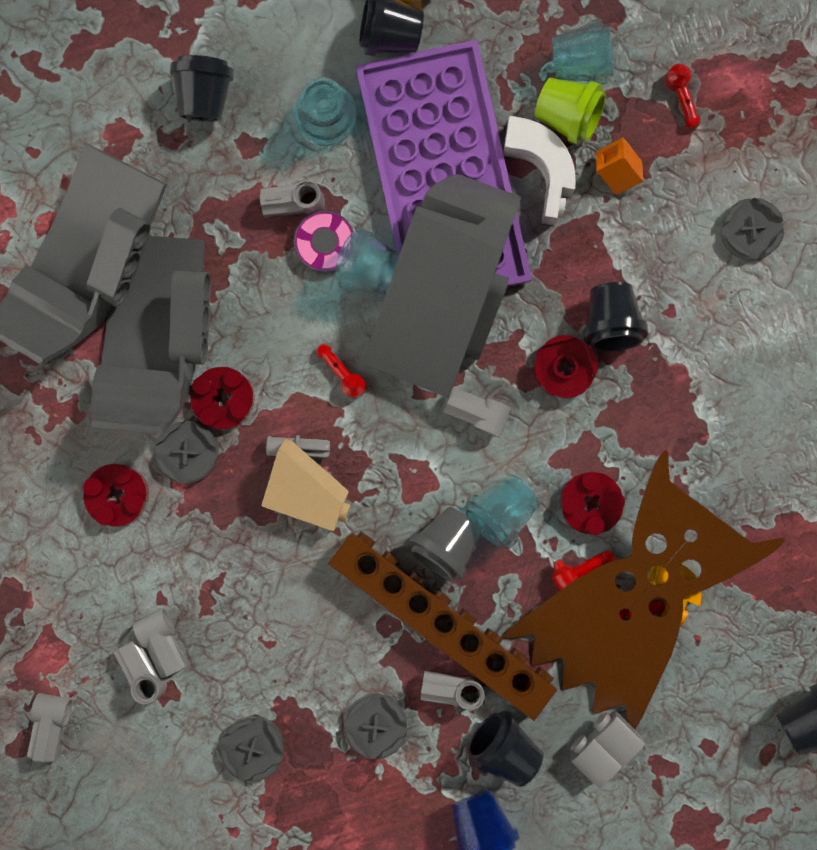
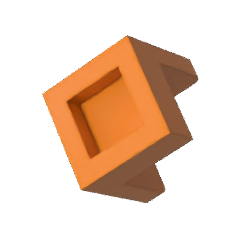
[596,137,643,195]

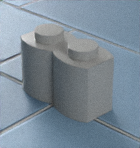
[570,710,645,789]

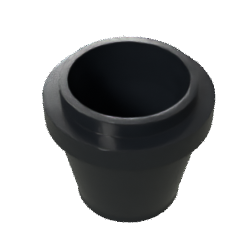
[359,0,424,56]
[170,55,234,122]
[583,282,648,352]
[776,683,817,756]
[468,711,544,787]

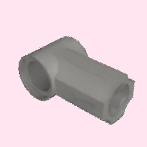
[260,180,325,218]
[443,387,511,438]
[133,609,187,679]
[113,639,167,705]
[420,671,485,710]
[27,693,73,762]

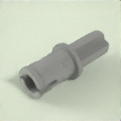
[266,435,330,459]

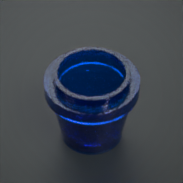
[451,790,520,850]

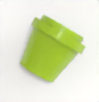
[535,78,606,146]

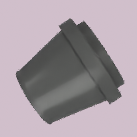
[409,507,482,582]

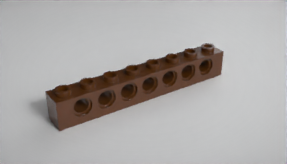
[328,531,557,721]

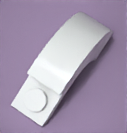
[503,116,576,225]

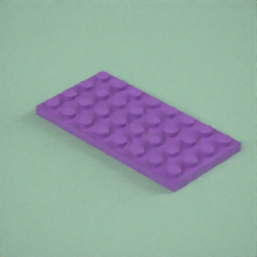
[356,39,532,287]

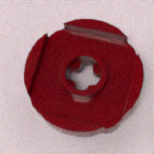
[533,335,598,399]
[190,367,255,430]
[83,463,149,527]
[560,472,625,535]

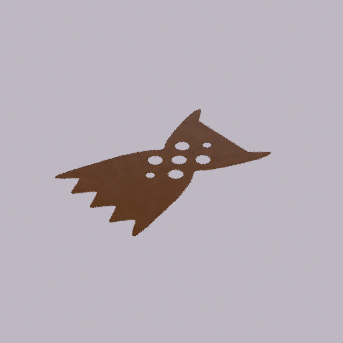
[503,450,785,729]

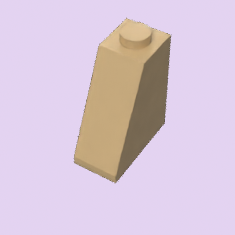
[262,439,351,531]

